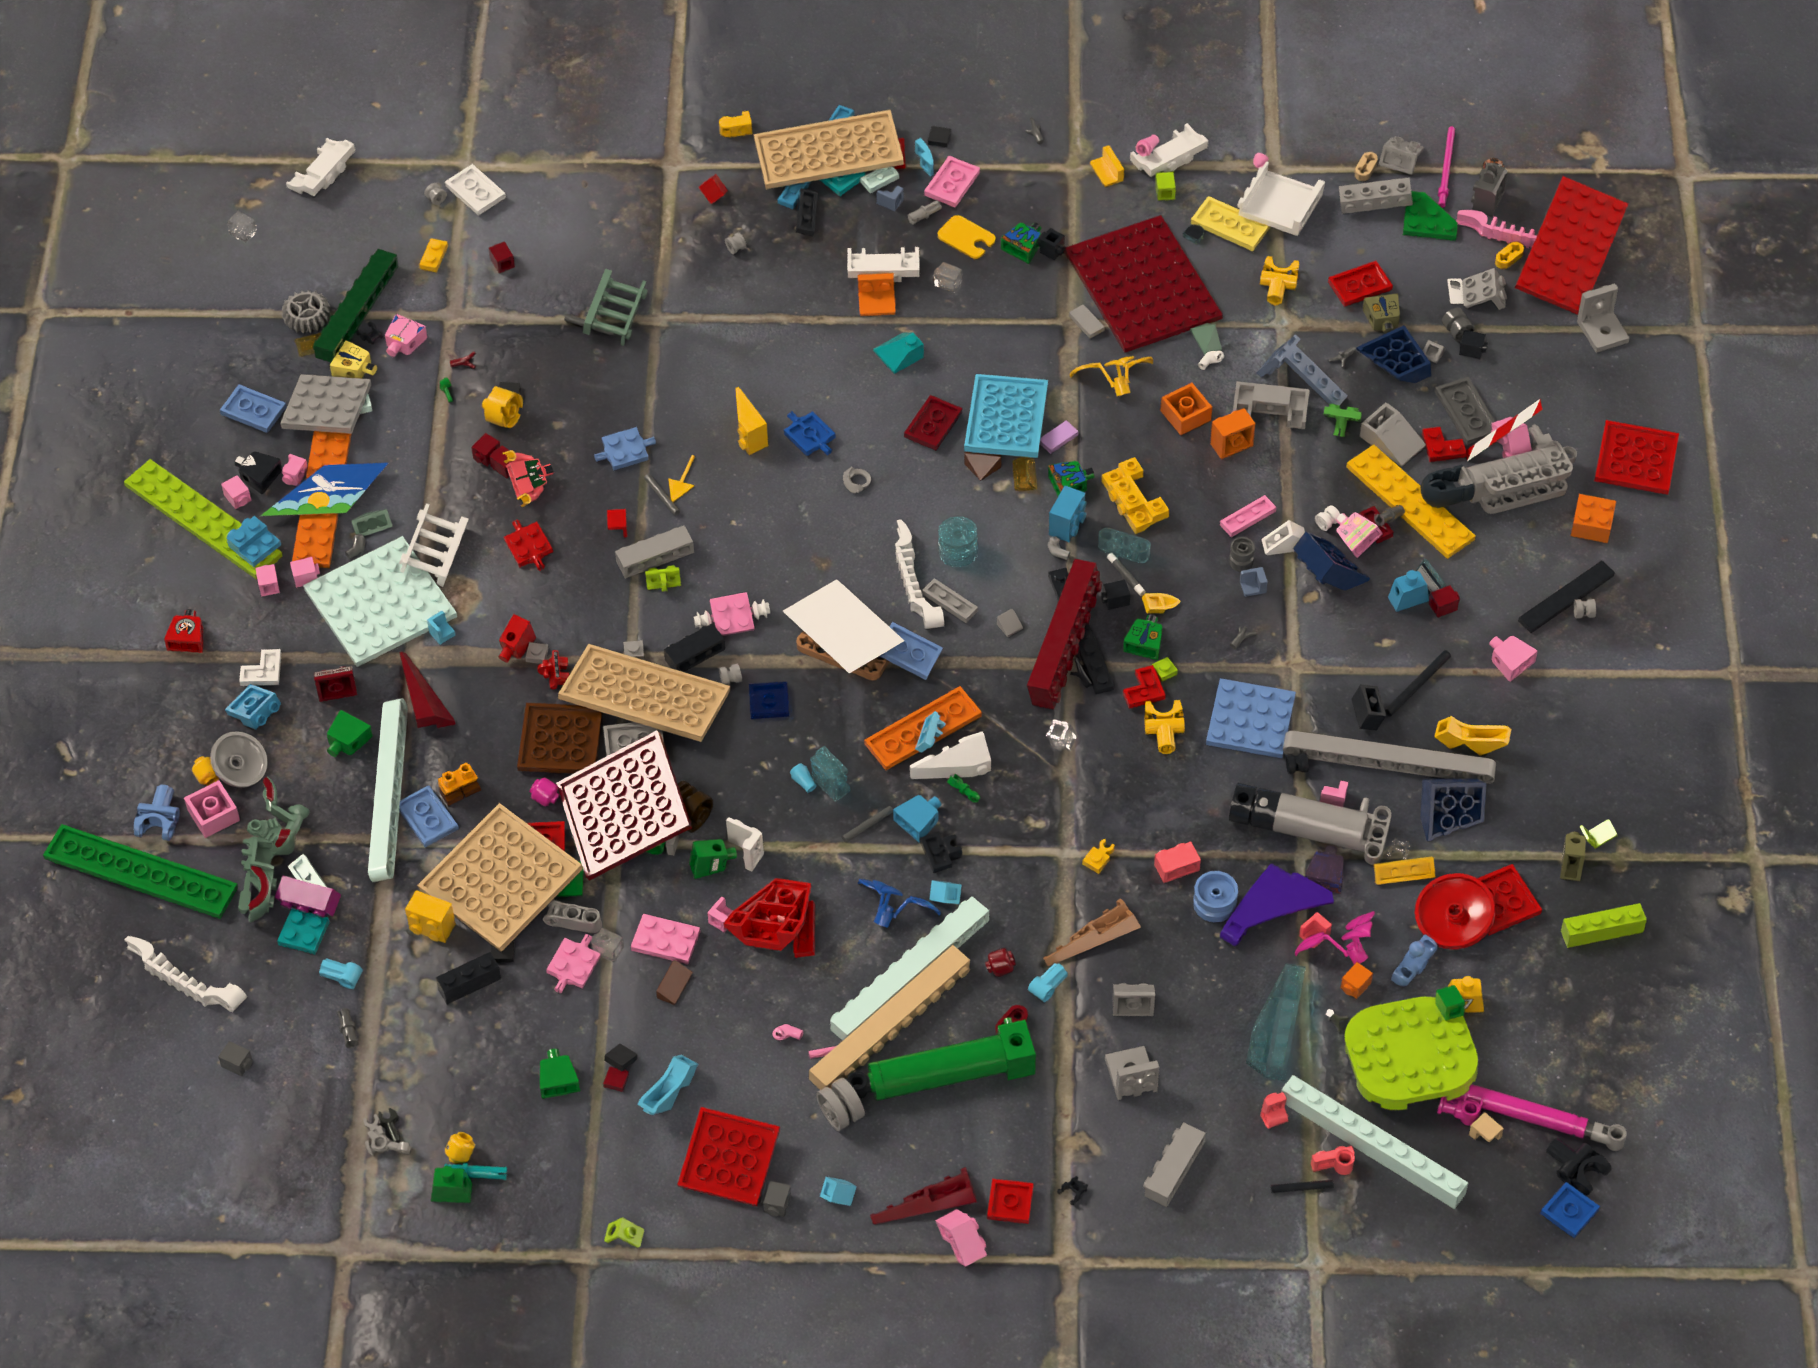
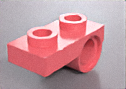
[1260,1092,1288,1129]
[1311,1146,1355,1175]

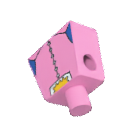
[385,314,427,357]

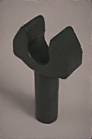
[378,1108,401,1143]

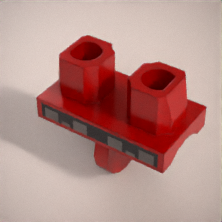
[537,650,569,690]

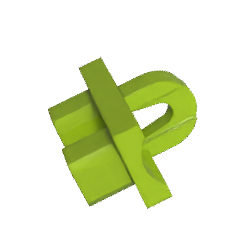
[645,565,681,592]

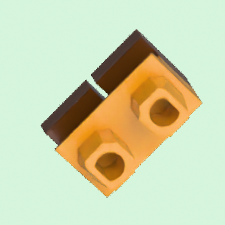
[438,763,481,806]

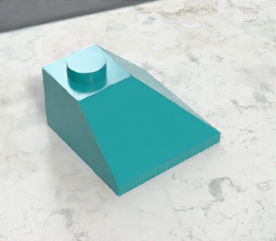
[873,332,924,374]

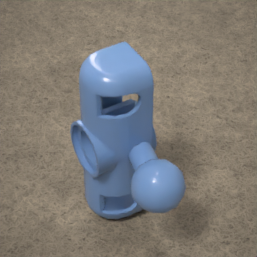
[1391,934,1437,987]

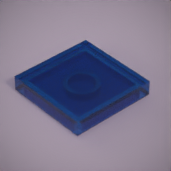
[749,681,789,719]

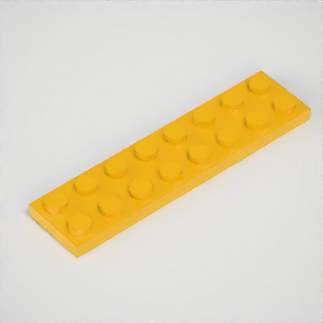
[1346,445,1476,559]

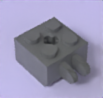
[1471,162,1508,217]

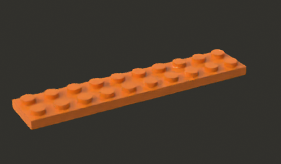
[292,431,352,568]

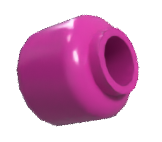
[529,778,560,806]

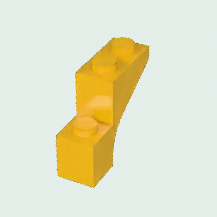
[1434,716,1512,756]

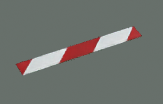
[1466,399,1543,461]

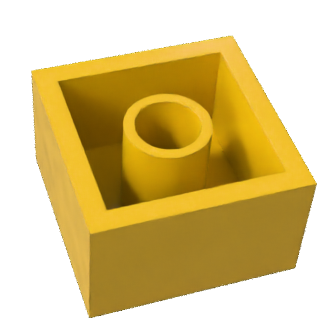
[405,890,456,943]

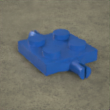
[784,411,836,456]

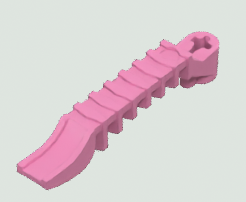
[1456,210,1537,248]

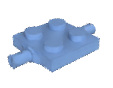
[594,427,656,470]

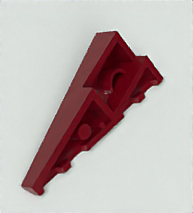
[399,652,455,728]

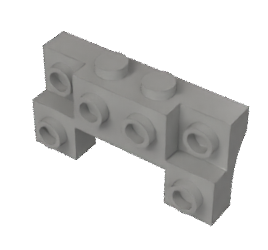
[1233,381,1310,429]

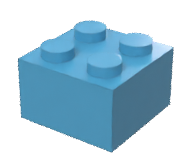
[1049,486,1087,542]

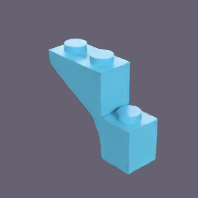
[638,1055,698,1115]

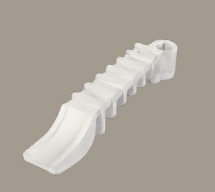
[895,520,944,629]
[124,936,247,1012]

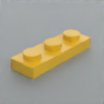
[1374,857,1435,885]

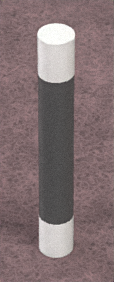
[1107,553,1146,596]

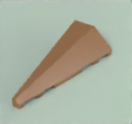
[1043,899,1141,966]

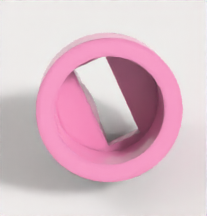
[1253,153,1268,168]

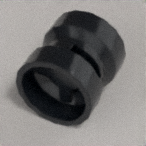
[1286,753,1308,774]

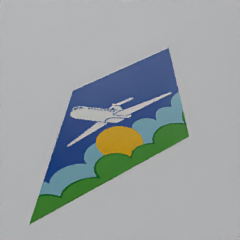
[261,463,388,516]

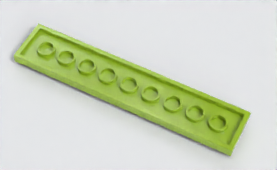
[124,459,283,580]

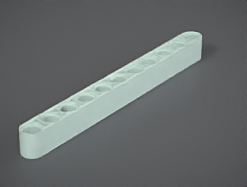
[368,698,408,882]

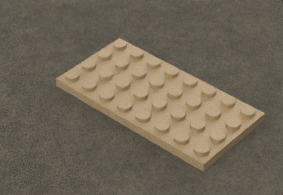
[754,110,904,189]
[558,644,730,742]

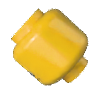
[192,756,219,786]
[445,1132,475,1164]

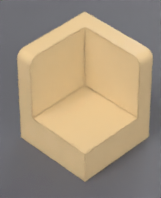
[1469,1113,1503,1142]

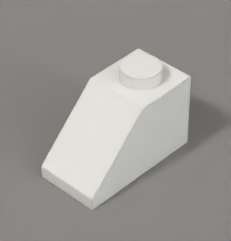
[1261,520,1305,555]

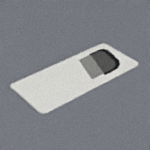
[1448,279,1463,304]

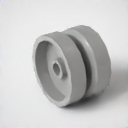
[816,1078,865,1131]

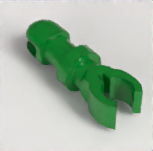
[947,774,980,803]

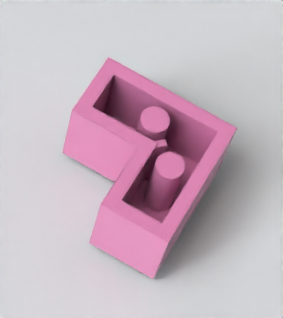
[1491,417,1532,458]
[935,1209,987,1267]

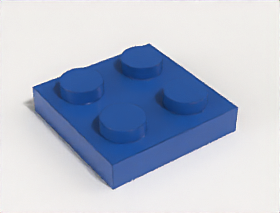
[1540,1182,1600,1238]

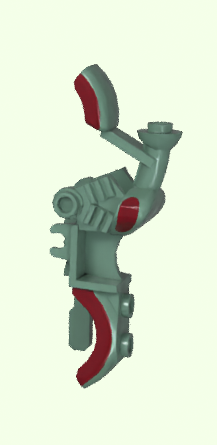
[238,777,310,923]

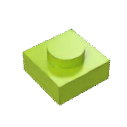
[1152,657,1178,682]

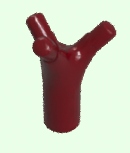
[450,351,476,369]

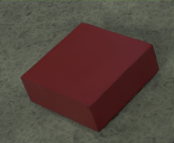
[603,1066,629,1092]

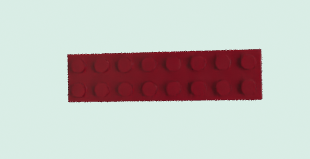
[1027,559,1102,710]

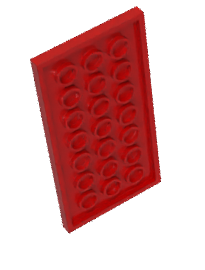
[1515,176,1628,315]

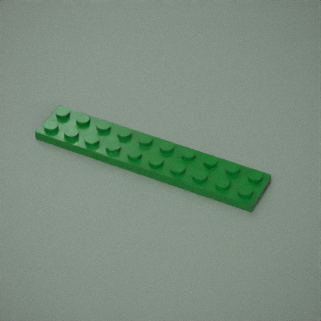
[43,824,238,919]

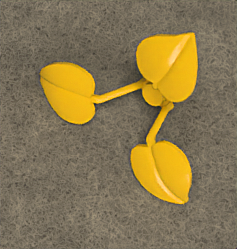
[1070,356,1153,396]

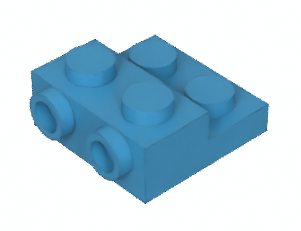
[226,516,281,567]
[225,684,281,730]

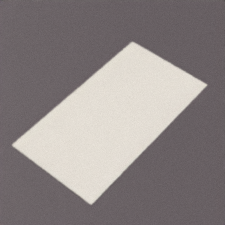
[783,580,904,673]

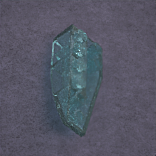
[1246,963,1306,1081]

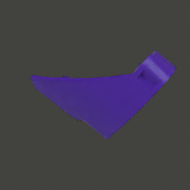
[1219,864,1334,947]

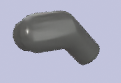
[345,534,365,559]

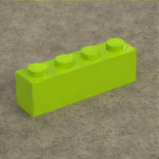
[1561,903,1647,948]

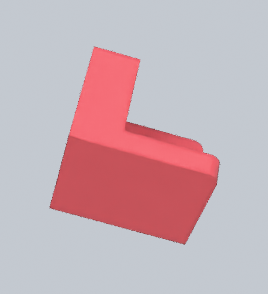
[1299,912,1332,948]

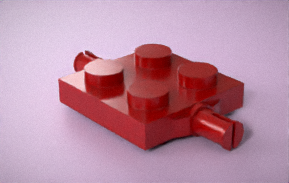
[503,520,553,571]

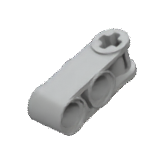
[543,900,602,934]

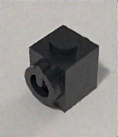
[1037,228,1066,261]

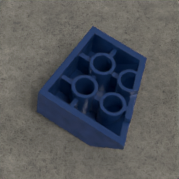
[1356,325,1431,383]
[1293,531,1370,591]
[1420,779,1486,842]

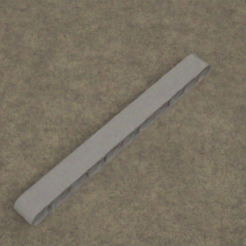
[1283,731,1496,784]

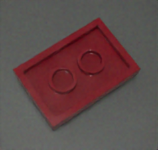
[904,395,962,451]

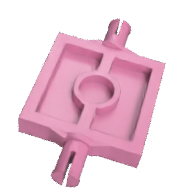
[547,934,601,993]

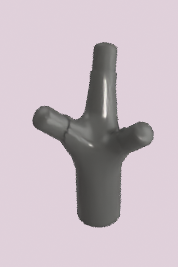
[1026,117,1044,144]
[1328,346,1356,368]
[1230,626,1257,649]
[1326,1009,1348,1032]

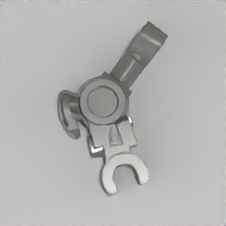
[363,1114,412,1156]

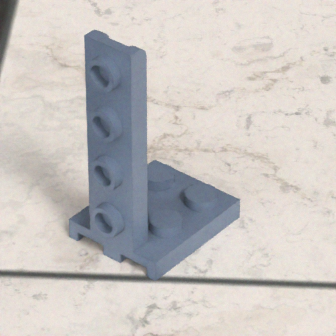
[1256,334,1347,405]

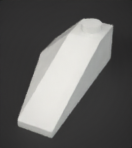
[910,731,991,779]

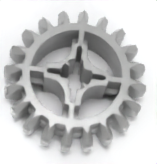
[282,290,331,334]

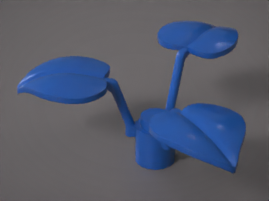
[858,879,941,928]

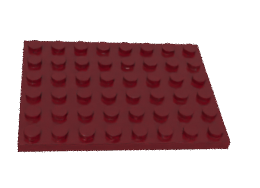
[1064,215,1223,353]

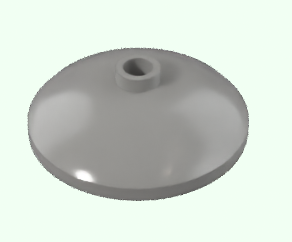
[210,732,267,788]

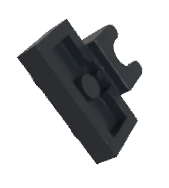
[920,832,962,873]

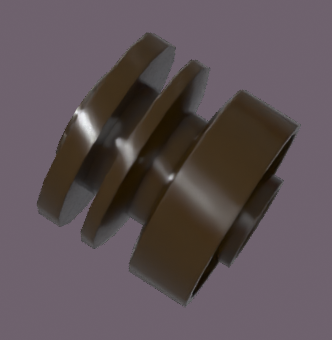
[678,781,714,833]

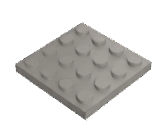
[280,374,371,434]

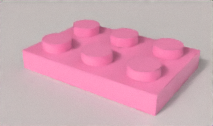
[924,156,980,208]
[631,914,700,965]

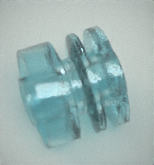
[938,517,978,567]

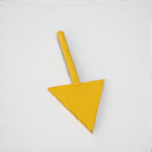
[668,455,695,502]

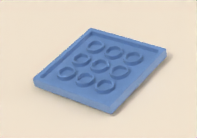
[1206,678,1296,758]

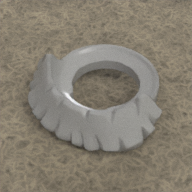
[843,466,871,494]

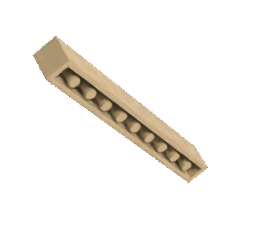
[809,945,970,1090]

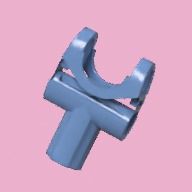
[134,785,180,841]

